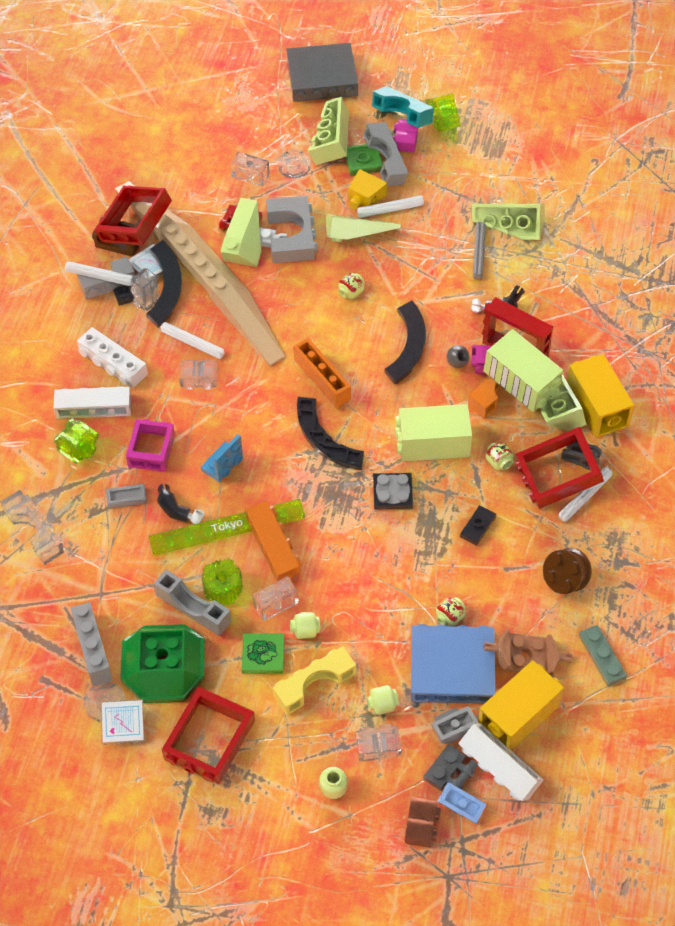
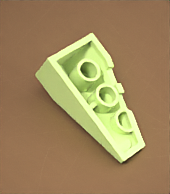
[221,198,262,267]
[472,204,545,240]
[326,214,401,242]
[541,374,587,431]

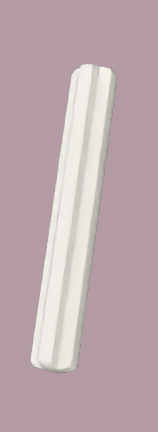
[357,195,424,218]
[65,261,133,286]
[160,322,224,359]
[558,467,613,522]

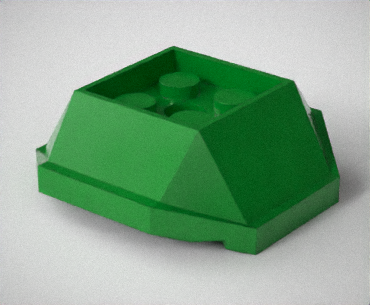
[121,624,205,703]

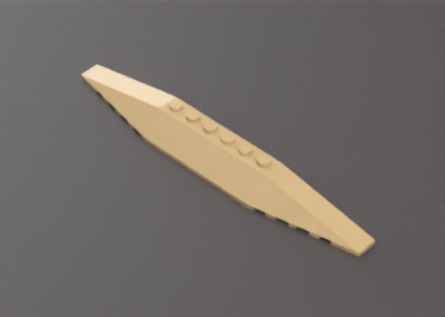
[115,181,285,367]

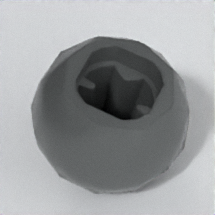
[446,345,470,368]

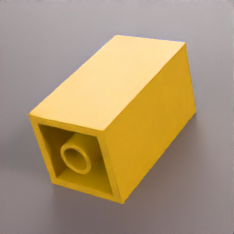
[567,354,634,438]
[478,660,564,751]

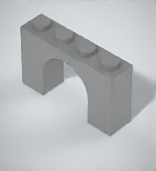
[266,196,318,263]

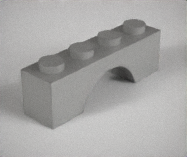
[363,122,408,186]
[153,570,232,636]
[71,602,113,686]

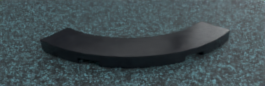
[146,240,182,328]
[384,300,426,384]
[297,397,364,470]

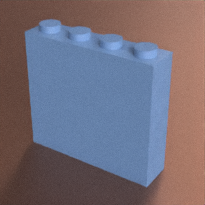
[411,624,495,704]

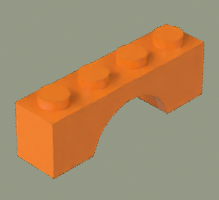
[468,377,502,419]

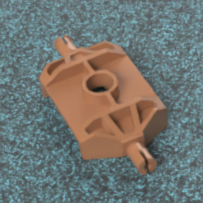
[483,628,573,675]

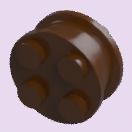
[543,548,592,594]

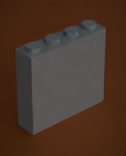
[286,43,358,102]

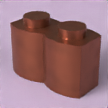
[405,797,441,848]

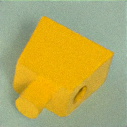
[348,169,387,209]

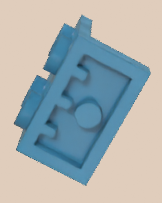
[201,434,243,482]

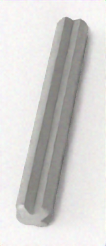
[473,222,486,279]

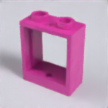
[126,419,175,472]

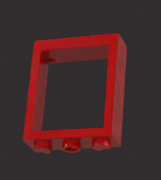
[94,185,172,246]
[482,297,554,358]
[515,427,604,509]
[161,686,255,784]

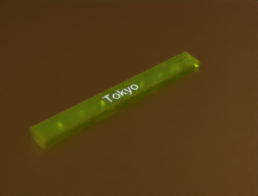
[148,499,305,555]

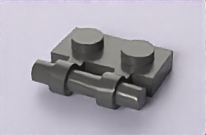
[423,744,478,791]

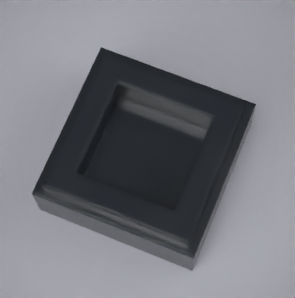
[113,285,136,306]

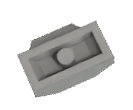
[431,706,479,744]

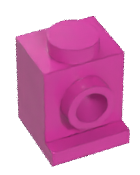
[471,345,491,375]

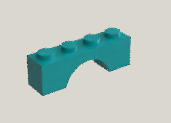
[372,86,434,128]

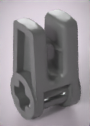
[561,442,602,470]

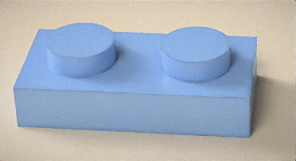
[437,782,486,823]

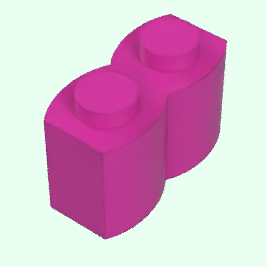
[393,119,418,152]

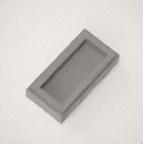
[106,484,147,509]

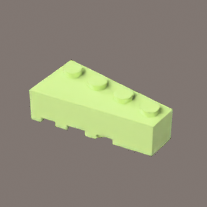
[308,97,349,165]

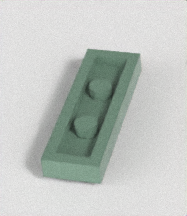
[579,625,627,686]

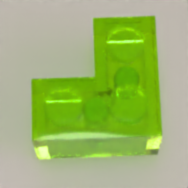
[425,93,461,132]

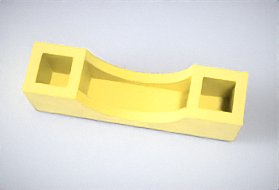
[273,646,356,715]

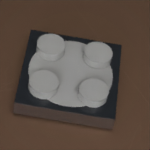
[373,473,413,510]

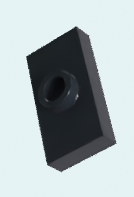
[460,505,496,546]

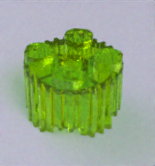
[54,419,99,464]
[201,558,243,606]

